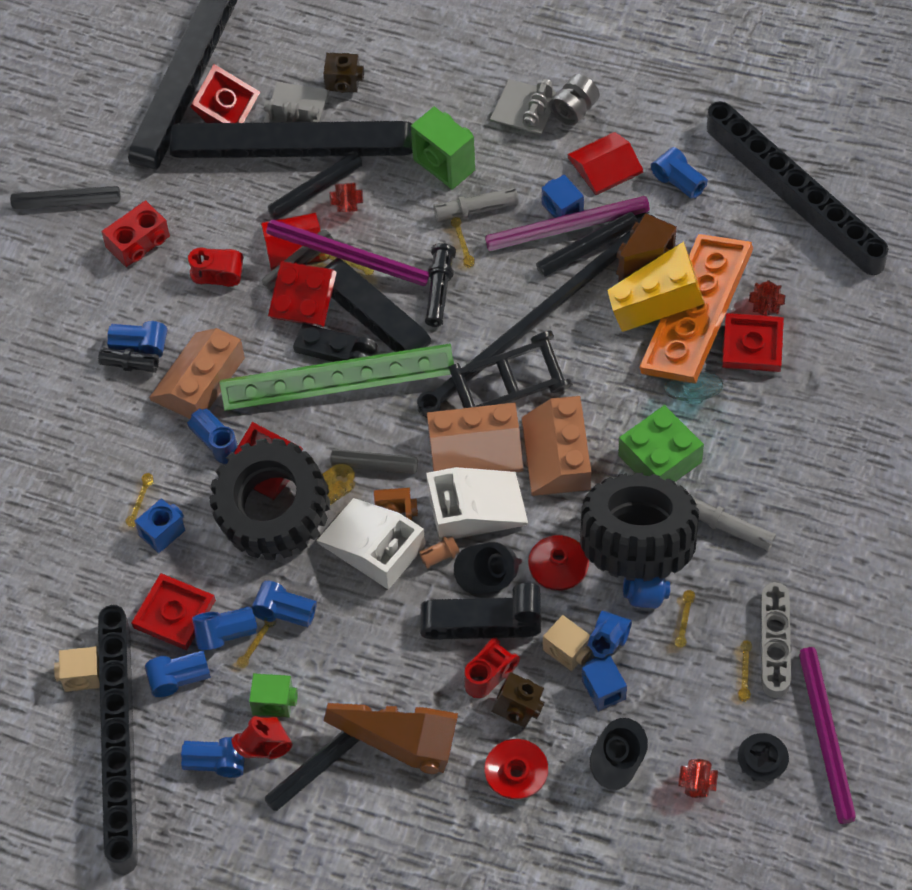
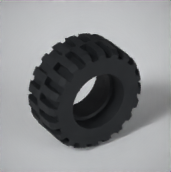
[209,438,330,560]
[580,473,699,581]

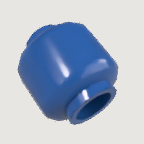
[623,577,671,609]

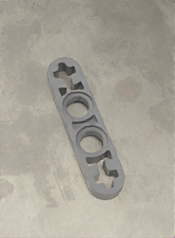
[760,582,791,698]

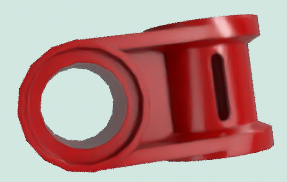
[188,247,244,287]
[464,638,520,698]
[231,716,293,760]

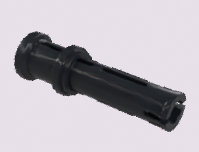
[425,243,456,327]

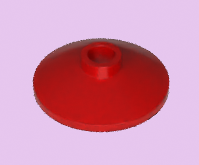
[528,535,589,590]
[484,739,548,800]

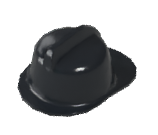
[454,542,522,594]
[590,718,648,790]

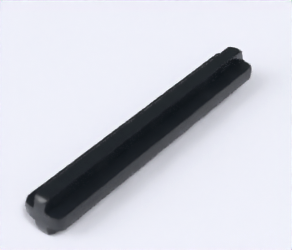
[268,152,362,219]
[10,186,121,209]
[536,212,637,277]
[265,731,360,811]

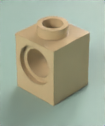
[543,615,592,671]
[54,646,100,692]

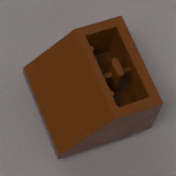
[616,214,677,283]

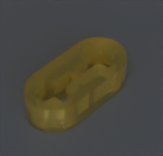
[323,464,356,505]

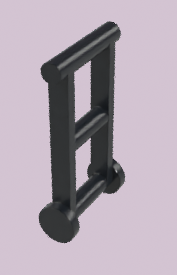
[448,330,573,408]

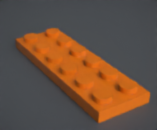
[639,234,753,384]

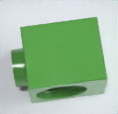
[249,673,298,718]

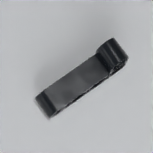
[420,583,541,640]

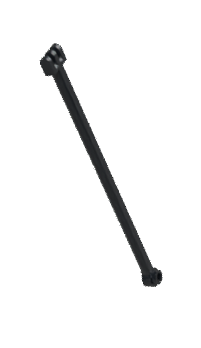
[417,212,655,418]

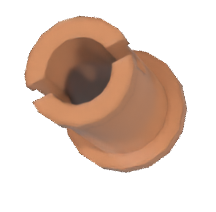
[419,536,460,569]

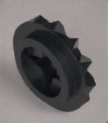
[737,733,789,783]

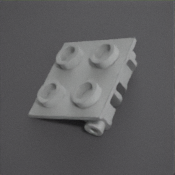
[490,79,557,135]
[263,82,329,123]

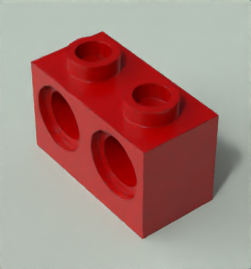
[101,200,170,267]

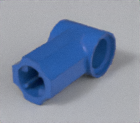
[650,147,708,199]
[107,321,168,358]
[187,408,238,464]
[251,581,317,628]
[192,607,257,650]
[587,610,632,658]
[145,651,211,697]
[181,737,245,778]

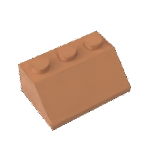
[149,328,245,419]
[522,396,591,496]
[427,403,523,472]

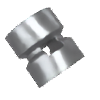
[549,74,600,126]

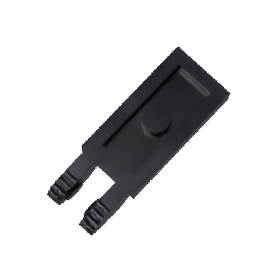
[293,323,378,362]

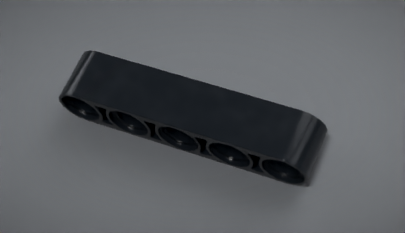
[324,258,431,352]

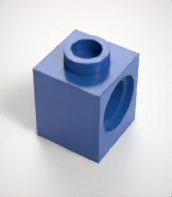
[542,174,584,218]
[135,498,185,553]
[582,655,627,712]

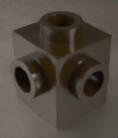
[323,53,364,93]
[491,672,545,728]

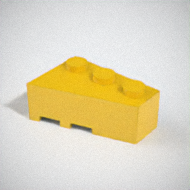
[607,241,704,332]

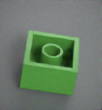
[411,106,475,190]
[618,405,704,482]

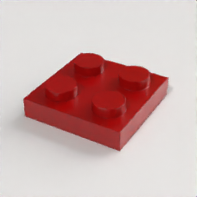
[268,261,337,327]
[722,313,784,372]
[131,573,216,651]

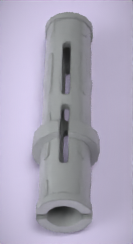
[433,187,519,222]
[693,497,776,552]

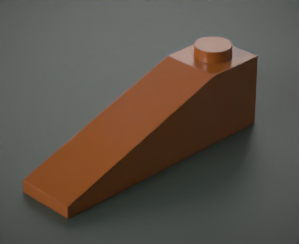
[323,703,458,774]

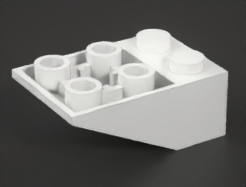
[426,467,528,542]
[317,498,425,590]

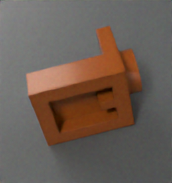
[374,487,418,521]

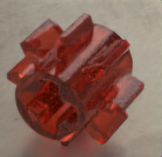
[329,183,363,212]
[749,280,786,316]
[678,759,718,798]

